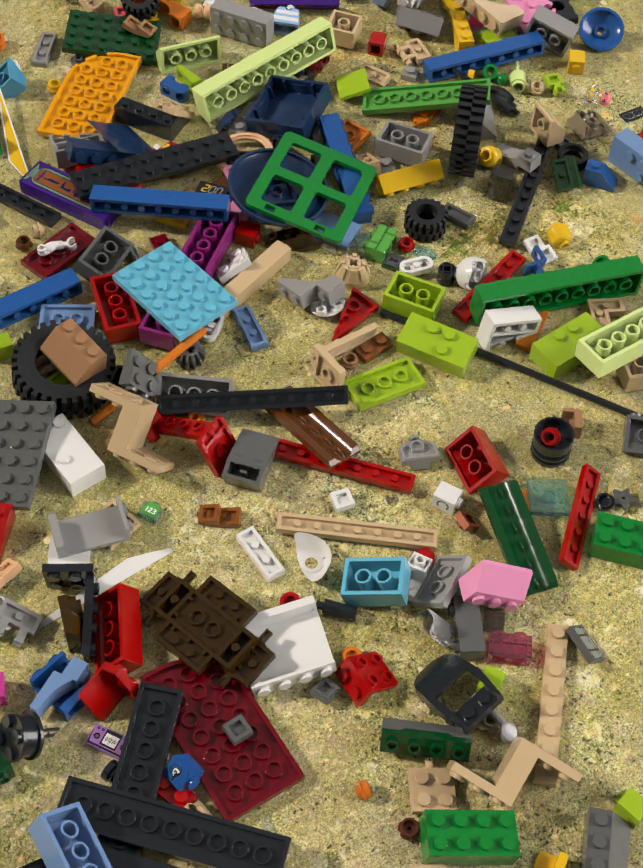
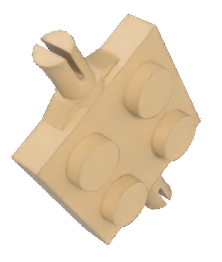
[407,757,458,815]

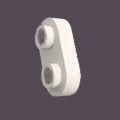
[399,256,433,276]
[200,315,224,343]

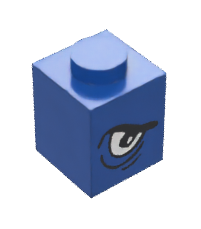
[163,753,204,792]

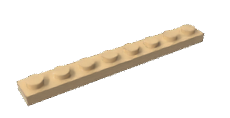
[276,512,438,551]
[532,623,569,788]

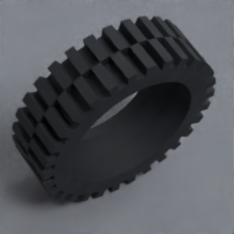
[448,83,489,178]
[11,319,116,420]

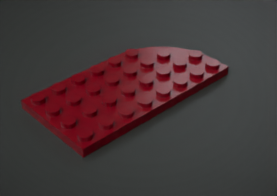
[139,660,305,821]

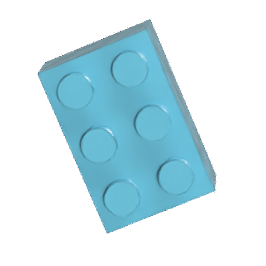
[340,557,411,606]

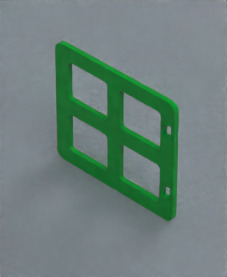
[245,132,377,244]

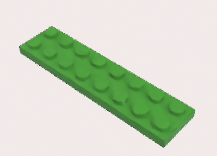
[362,78,491,115]

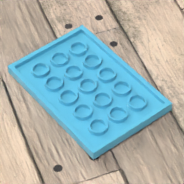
[112,241,238,341]

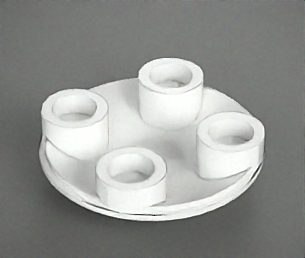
[310,298,345,317]

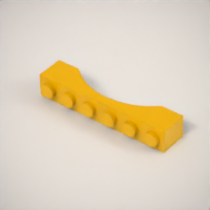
[440,0,474,51]

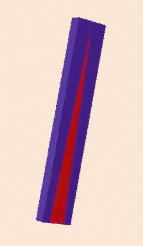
[250,0,340,10]

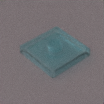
[527,478,570,516]

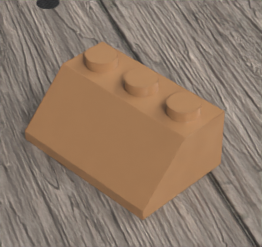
[40,318,107,387]

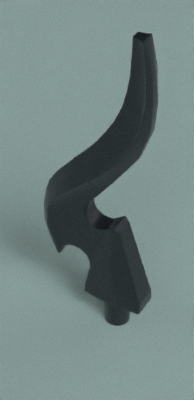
[452,68,520,117]

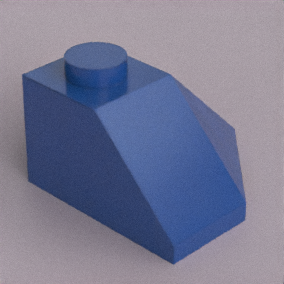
[582,159,618,193]

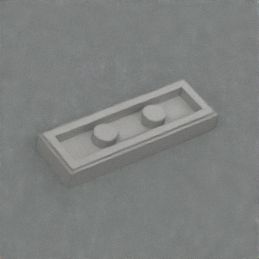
[31,32,58,68]

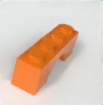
[133,0,192,31]

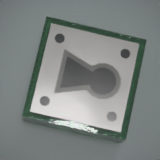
[382,252,405,272]

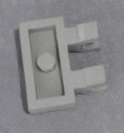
[0,597,43,649]

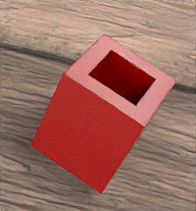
[367,31,387,57]
[235,220,262,249]

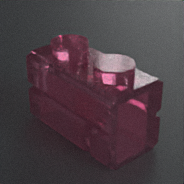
[486,630,532,666]

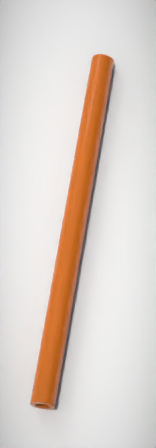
[88,327,207,427]

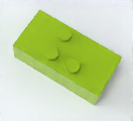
[396,312,478,378]
[529,312,602,379]

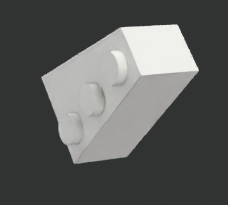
[476,305,542,351]

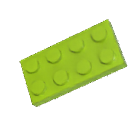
[343,356,426,412]

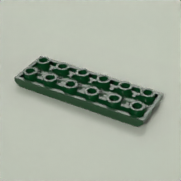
[478,479,558,596]

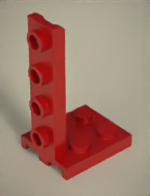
[152,414,236,477]

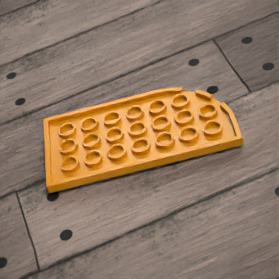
[37,52,142,139]

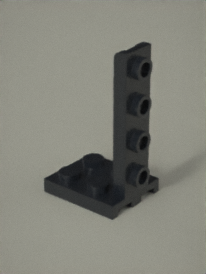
[42,563,100,663]

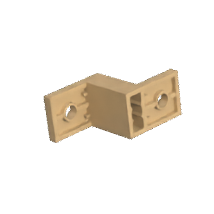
[89,382,176,475]
[446,737,583,808]

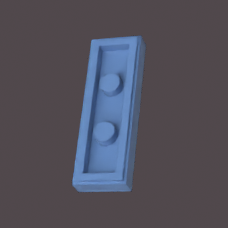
[232,304,269,352]

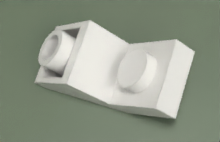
[408,551,433,602]

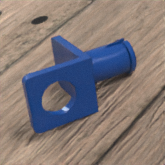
[523,245,547,276]

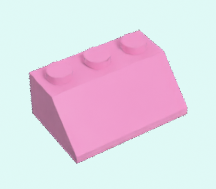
[458,559,533,611]

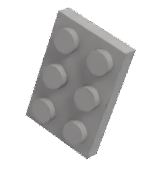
[411,555,472,608]

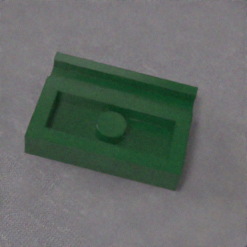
[551,156,582,193]

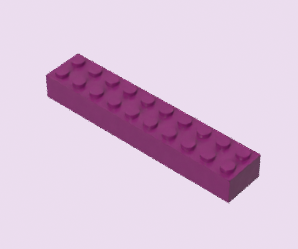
[138,211,239,351]

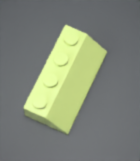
[156,35,221,75]

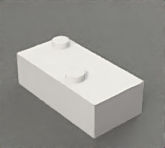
[43,413,106,497]

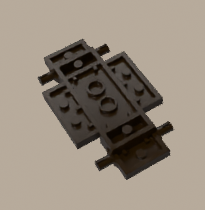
[140,570,276,689]

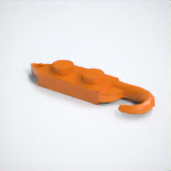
[412,109,442,128]

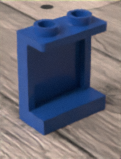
[30,651,90,722]

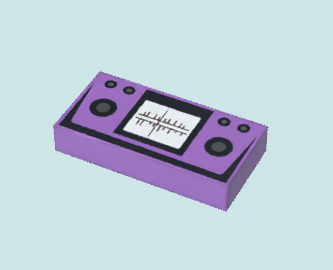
[85,723,125,760]

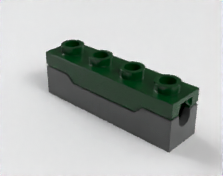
[380,717,472,762]

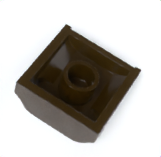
[57,594,83,653]

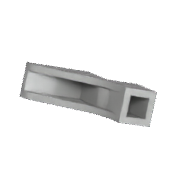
[278,274,347,309]

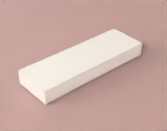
[236,526,285,583]

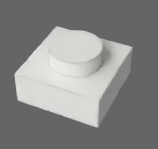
[329,488,355,513]

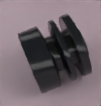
[530,417,575,468]

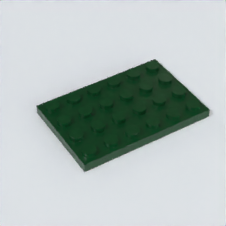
[62,9,162,66]

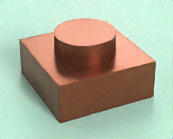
[454,510,480,532]

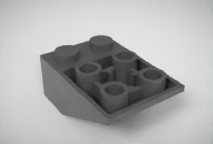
[222,428,280,492]

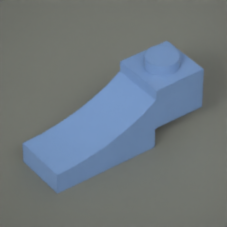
[29,656,91,719]

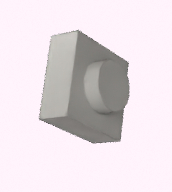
[400,65,420,83]

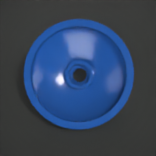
[579,7,624,52]

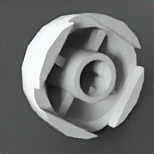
[455,256,488,291]

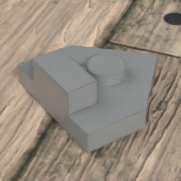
[398,434,440,471]

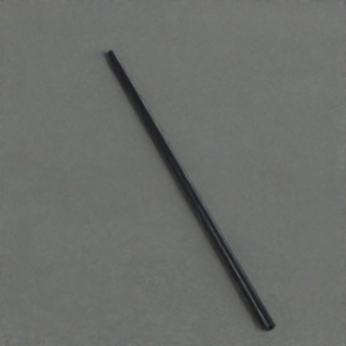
[380,308,643,417]

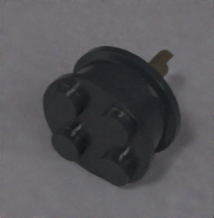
[0,710,60,763]

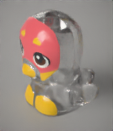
[584,85,611,108]

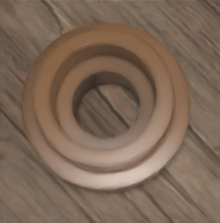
[341,352,359,370]

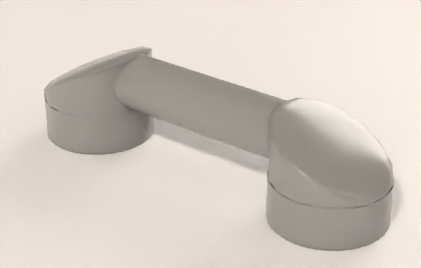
[471,692,517,744]

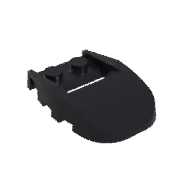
[414,654,504,735]

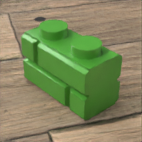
[363,224,398,264]

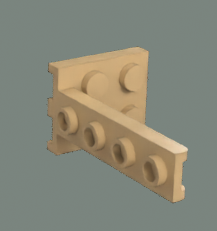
[308,322,378,386]

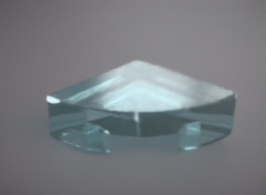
[355,232,371,251]
[414,246,437,260]

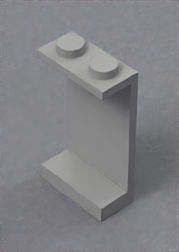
[47,496,133,559]

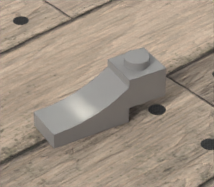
[496,143,541,173]

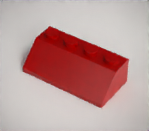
[94,583,143,674]

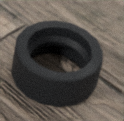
[556,143,589,172]

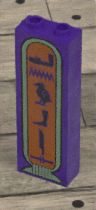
[19,160,122,230]

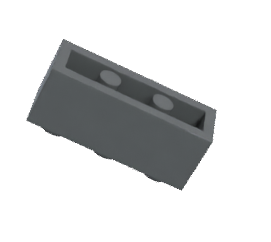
[448,595,486,661]

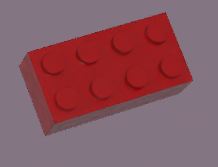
[90,272,142,345]

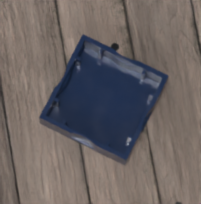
[244,75,332,139]

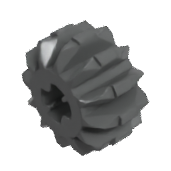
[175,341,206,370]

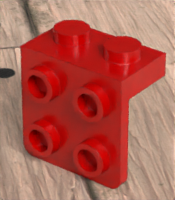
[334,651,398,707]
[78,661,139,721]

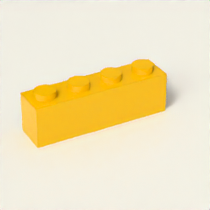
[374,158,444,198]

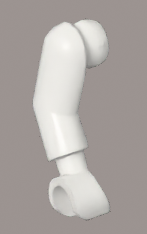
[37,237,77,256]

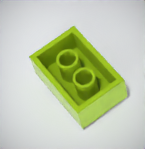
[382,271,446,321]

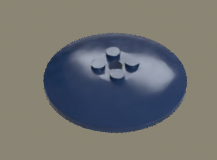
[227,148,328,227]

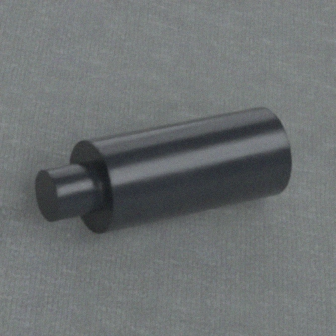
[316,599,358,622]

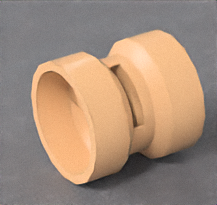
[194,3,211,20]

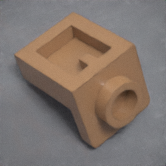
[560,408,582,439]

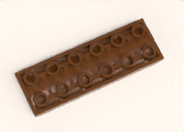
[265,385,361,469]

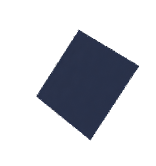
[87,120,152,154]

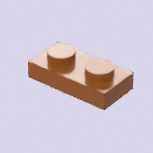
[354,332,393,364]

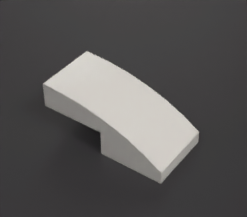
[522,234,558,265]

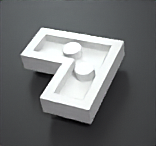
[217,247,252,284]

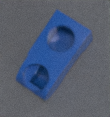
[160,74,189,103]

